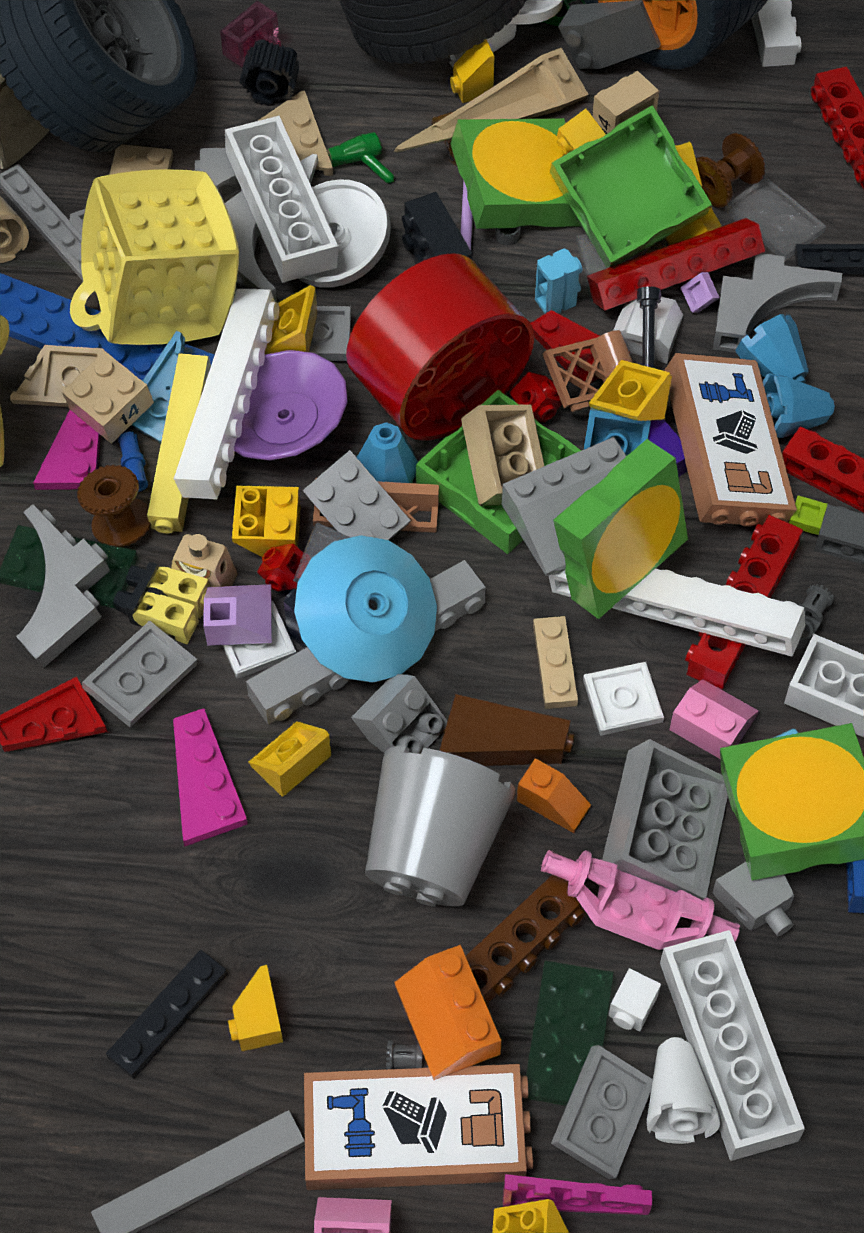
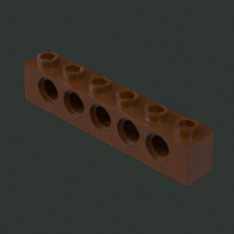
[465,875,586,1008]

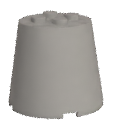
[365,746,516,906]

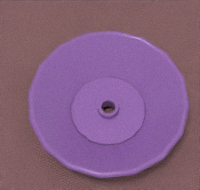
[234,350,348,461]

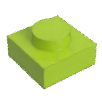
[789,495,827,535]

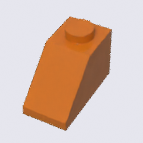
[517,758,591,833]

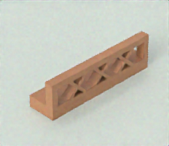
[313,478,439,533]

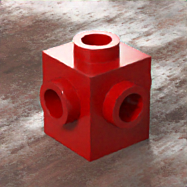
[510,372,562,423]
[257,543,310,592]

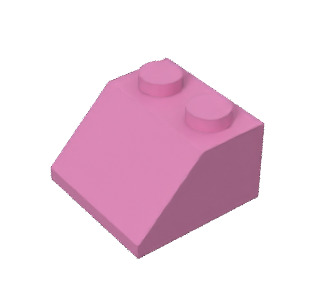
[670,679,759,759]
[314,1197,392,1233]

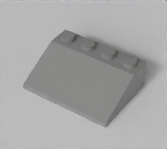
[502,437,626,576]
[602,739,728,900]

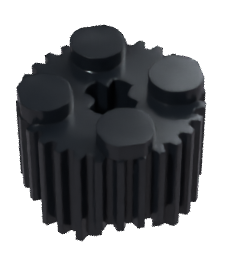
[239,39,300,106]

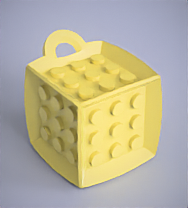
[70,169,239,345]

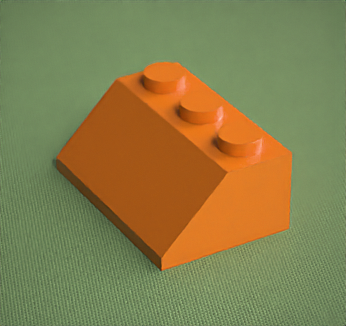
[394,945,501,1080]

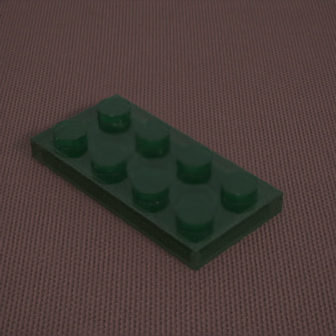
[0,525,138,608]
[525,960,614,1106]

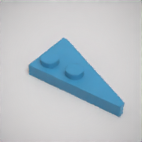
[131,331,185,444]

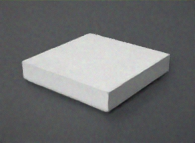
[222,601,296,679]
[583,662,664,736]

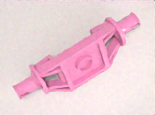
[541,850,740,950]

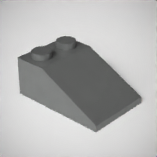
[558,0,661,70]

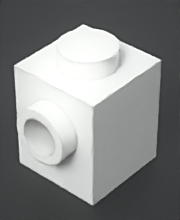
[608,968,661,1032]

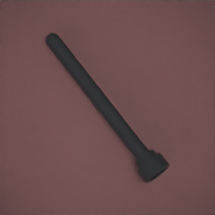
[637,287,661,368]

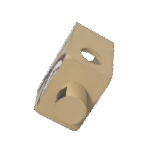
[171,534,237,587]

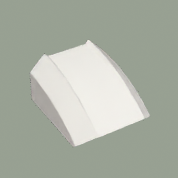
[613,297,683,364]

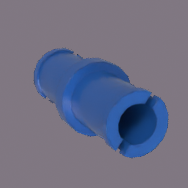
[118,432,148,492]

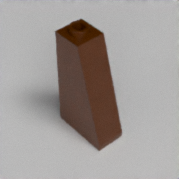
[439,694,575,766]

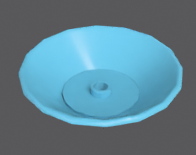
[294,535,437,683]

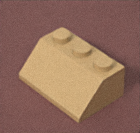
[461,405,544,506]

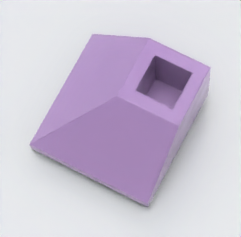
[204,584,272,646]

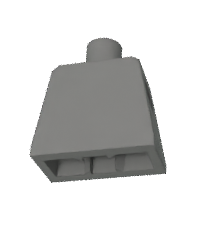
[712,862,794,936]

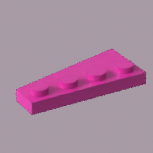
[503,1174,652,1215]

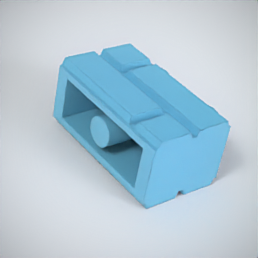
[535,248,583,314]

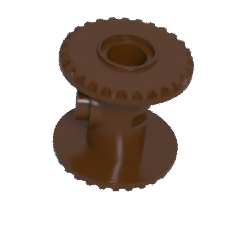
[696,133,766,208]
[77,465,151,548]

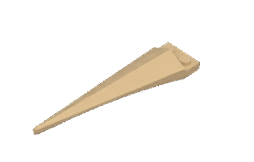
[394,48,589,153]

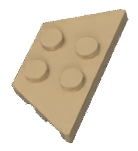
[258,90,333,176]
[10,345,105,407]

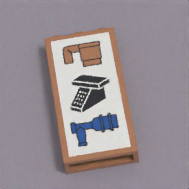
[664,353,797,526]
[304,1064,533,1190]

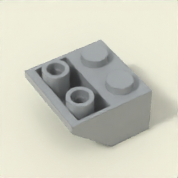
[351,674,448,754]

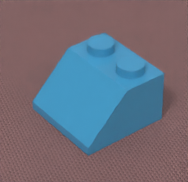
[584,408,651,456]

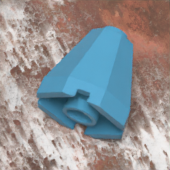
[735,314,809,383]
[763,374,835,438]
[357,423,418,483]

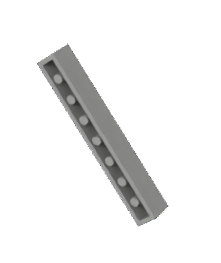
[246,560,486,725]

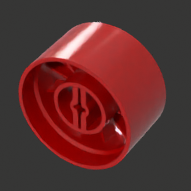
[346,254,534,440]

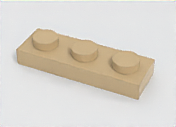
[533,616,578,709]

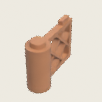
[542,330,633,412]

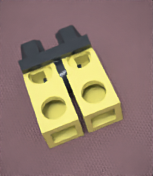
[113,561,210,644]

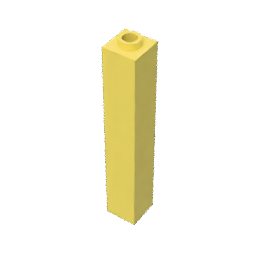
[147,354,211,534]

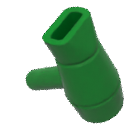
[328,132,395,184]

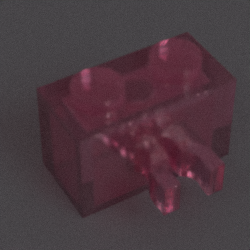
[220,1,281,68]

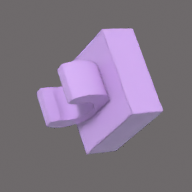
[681,272,720,313]

